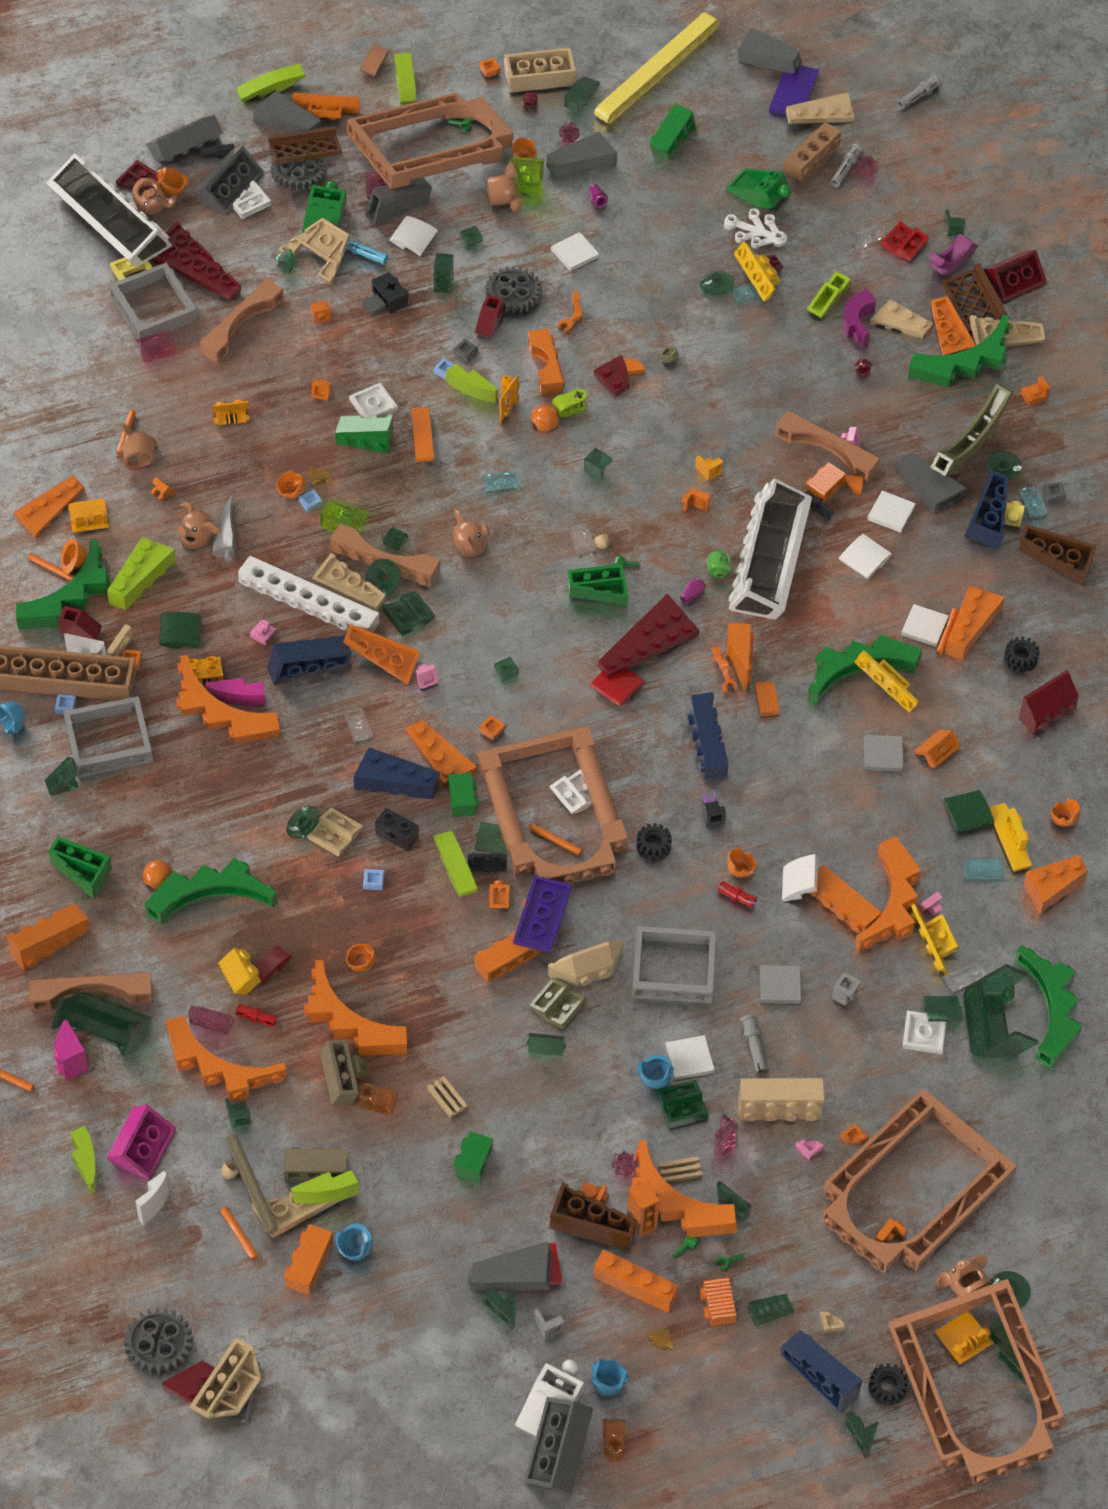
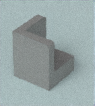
[534,1309,564,1340]

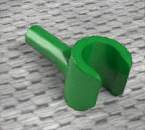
[448,117,472,131]
[614,556,640,567]
[672,1236,699,1258]
[716,1253,744,1272]

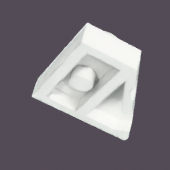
[233,180,271,219]
[64,633,106,655]

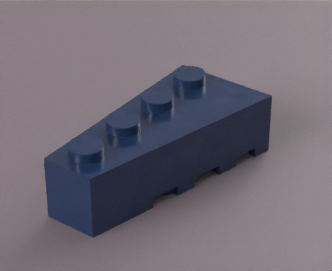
[965,471,1009,550]
[267,636,352,685]
[686,692,729,779]
[780,1330,862,1414]

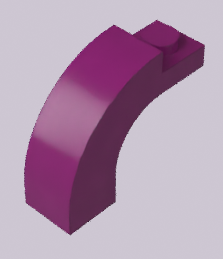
[928,234,979,275]
[843,289,876,348]

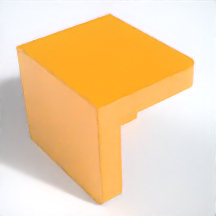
[695,455,723,481]

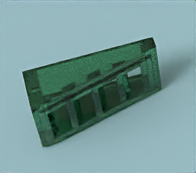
[747,1294,795,1327]

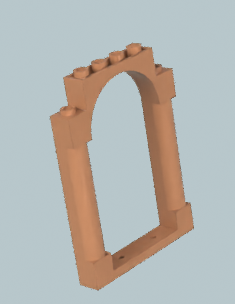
[347,92,514,189]
[477,726,628,884]
[822,1089,1017,1274]
[888,1279,1065,1484]

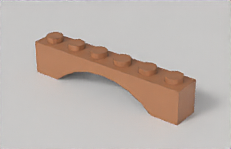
[200,279,284,364]
[775,411,880,483]
[330,523,440,587]
[29,972,153,1012]

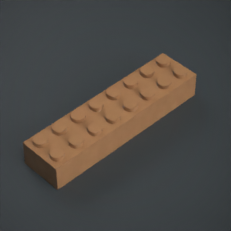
[0,645,136,701]

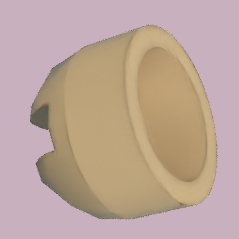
[594,534,610,549]
[221,1161,239,1179]

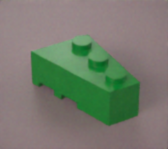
[649,103,697,160]
[335,414,394,454]
[566,564,628,606]
[48,836,112,899]

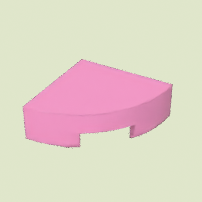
[795,1139,825,1160]

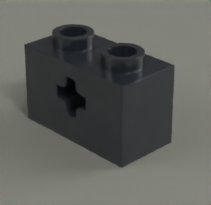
[372,272,409,314]
[375,808,419,852]

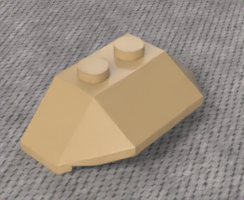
[548,939,624,987]
[189,1337,261,1419]

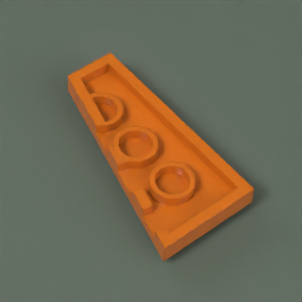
[931,296,976,355]
[14,475,85,538]
[343,624,420,685]
[406,720,477,787]

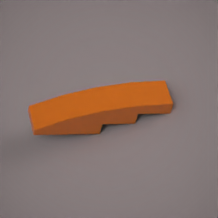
[411,407,434,462]

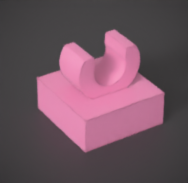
[840,427,861,446]
[250,620,276,645]
[416,664,438,689]
[917,892,943,917]

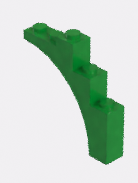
[908,314,1012,388]
[16,539,111,629]
[808,634,922,704]
[144,858,277,924]
[1015,945,1082,1069]

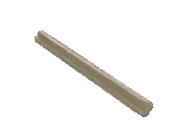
[226,1133,278,1234]

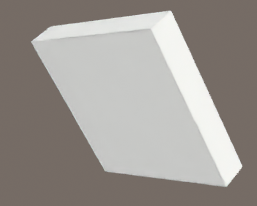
[551,232,599,272]
[349,382,398,418]
[867,491,916,533]
[901,604,949,647]
[902,1010,947,1054]
[665,1035,715,1081]

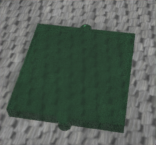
[475,822,508,855]
[923,996,963,1022]
[526,1033,566,1056]

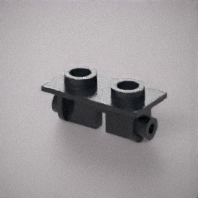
[468,852,507,872]

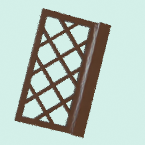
[268,126,342,165]
[941,263,1007,334]

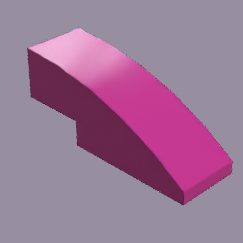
[205,678,265,706]

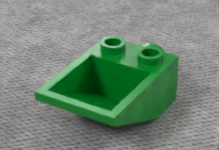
[726,168,792,209]
[302,181,347,234]

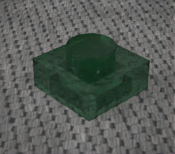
[460,225,483,247]
[494,657,519,681]

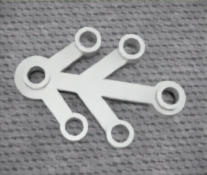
[724,209,787,249]

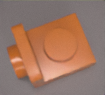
[310,300,332,323]
[1020,376,1050,405]
[681,487,711,511]
[489,881,510,909]
[580,1182,609,1206]
[875,1218,908,1243]

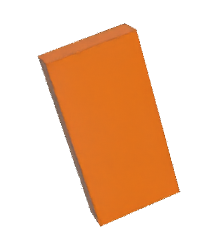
[755,681,780,717]

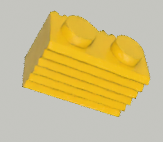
[218,948,261,996]

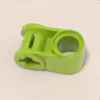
[552,388,587,418]

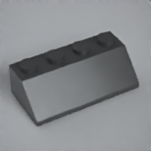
[146,114,223,163]
[193,145,264,215]
[524,1397,593,1494]

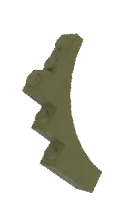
[930,383,1014,476]

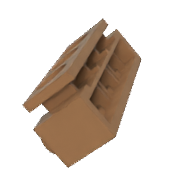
[783,122,841,183]

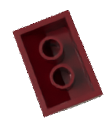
[984,250,1047,302]
[1019,670,1079,734]

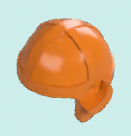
[157,167,188,197]

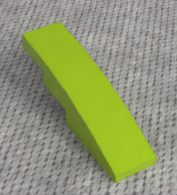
[236,63,307,103]
[433,830,478,897]

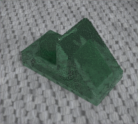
[45,757,79,796]
[716,1180,751,1220]
[482,1288,516,1330]
[843,1410,878,1458]

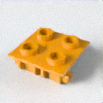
[499,375,520,422]
[212,399,250,426]
[68,498,109,533]
[189,656,223,685]
[934,1311,994,1365]

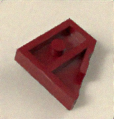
[115,160,158,190]
[594,355,630,396]
[161,1360,215,1405]

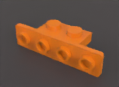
[292,93,360,120]

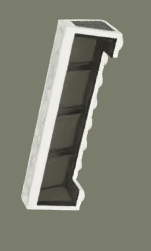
[47,153,172,268]
[729,478,812,620]

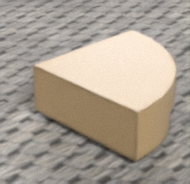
[820,1312,846,1334]

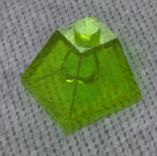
[510,157,544,198]
[320,498,370,532]

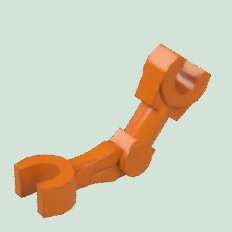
[558,291,583,335]
[711,646,737,693]

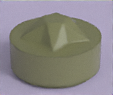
[660,346,679,363]

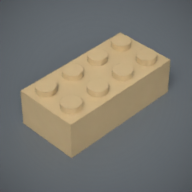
[504,47,576,93]
[738,1078,824,1122]

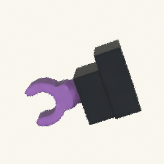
[703,791,726,826]

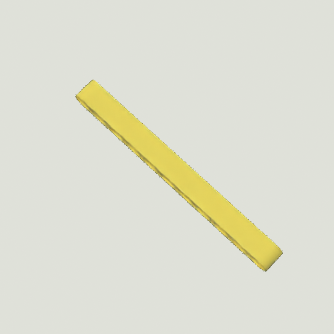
[594,12,719,124]

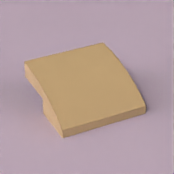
[307,808,363,857]

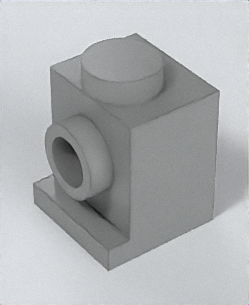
[832,972,861,1006]

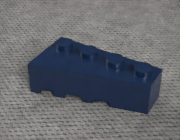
[353,747,440,800]

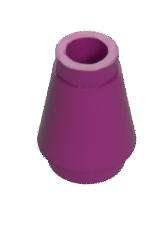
[589,184,608,208]
[680,577,706,604]

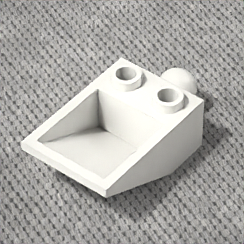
[515,1359,584,1437]

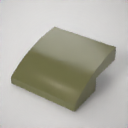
[529,978,587,1030]

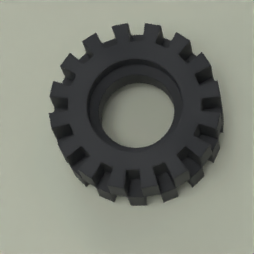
[1004,637,1040,673]
[636,823,672,861]
[868,1363,908,1406]

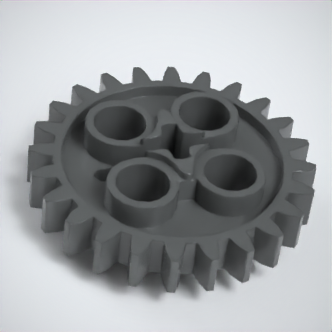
[271,152,326,191]
[485,266,542,314]
[123,1307,194,1375]

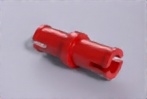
[717,881,757,909]
[235,1003,277,1028]

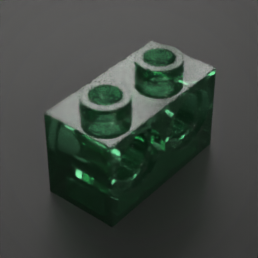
[434,253,454,294]

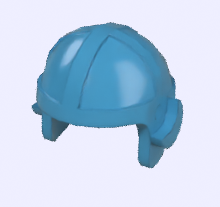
[0,701,25,735]
[637,1054,674,1089]
[335,1223,373,1261]
[591,1359,630,1396]

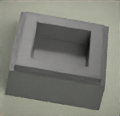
[362,294,386,316]
[453,338,478,361]
[1043,482,1066,502]

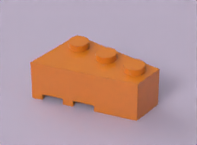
[1023,855,1088,915]

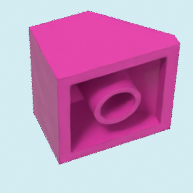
[53,1020,88,1081]

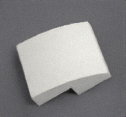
[390,216,438,256]
[839,534,892,580]
[549,769,592,815]
[782,854,818,902]
[135,1171,170,1225]

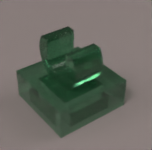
[274,249,297,274]
[383,526,408,551]

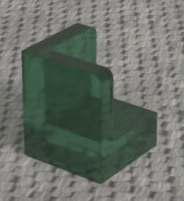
[943,210,966,236]
[584,448,612,480]
[225,1098,251,1129]

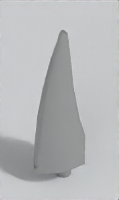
[212,496,237,562]

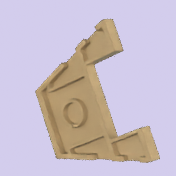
[278,218,350,284]

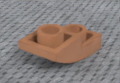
[360,44,389,78]

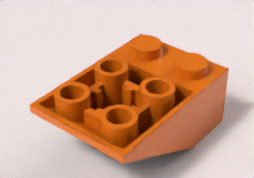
[725,623,754,692]

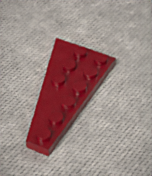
[146,221,241,301]
[597,593,700,678]

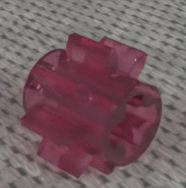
[559,122,580,144]
[857,156,878,177]
[611,1151,638,1178]

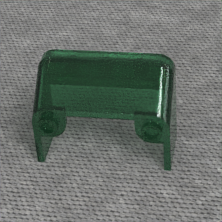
[963,964,1039,1058]
[51,991,152,1056]

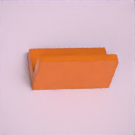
[914,730,961,768]

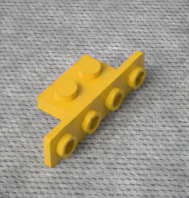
[734,242,781,301]
[855,651,919,713]
[989,803,1032,872]
[911,904,960,976]

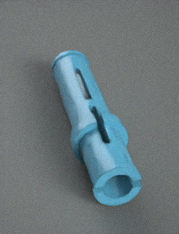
[346,240,389,265]

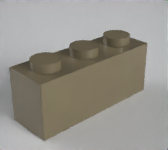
[320,1040,359,1106]
[284,1147,348,1181]

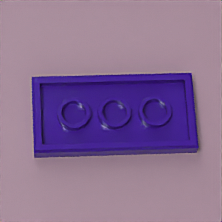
[769,65,819,116]
[513,875,573,953]

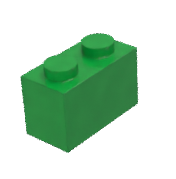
[448,773,479,817]
[453,1131,493,1183]

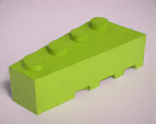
[107,537,176,610]

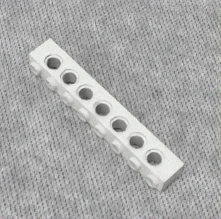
[238,556,379,632]

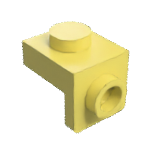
[1005,501,1025,528]

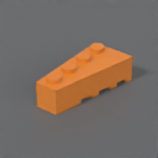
[944,586,1005,660]
[6,903,90,972]

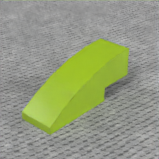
[394,53,417,104]
[807,271,852,318]
[446,363,498,403]
[70,1125,97,1194]
[291,1170,360,1204]

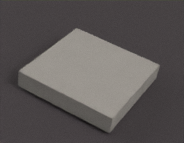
[864,735,903,772]
[760,965,801,1004]

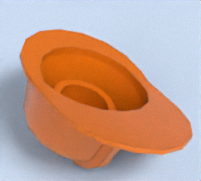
[61,539,87,576]

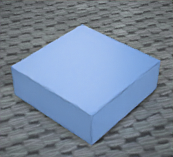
[433,358,454,379]
[298,489,323,513]
[54,694,77,714]
[363,869,384,890]

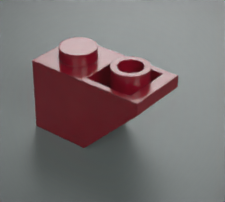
[475,294,504,338]
[58,606,102,640]

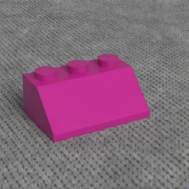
[107,1104,176,1180]

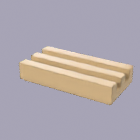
[106,624,133,657]
[427,1076,467,1119]
[658,1157,703,1184]

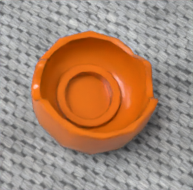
[511,138,537,164]
[531,404,559,431]
[276,470,306,499]
[1051,798,1081,827]
[727,848,757,878]
[142,860,173,890]
[346,944,376,973]

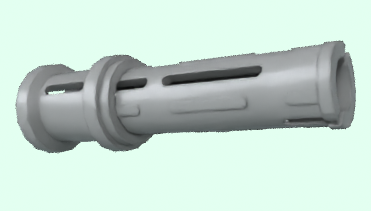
[897,74,942,110]
[830,143,864,187]
[740,1014,769,1075]

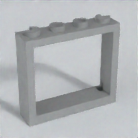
[109,263,199,343]
[63,696,153,778]
[632,925,716,1003]

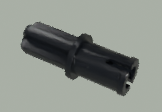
[201,144,235,159]
[804,490,834,519]

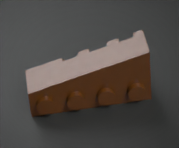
[1018,524,1097,587]
[549,1182,637,1251]

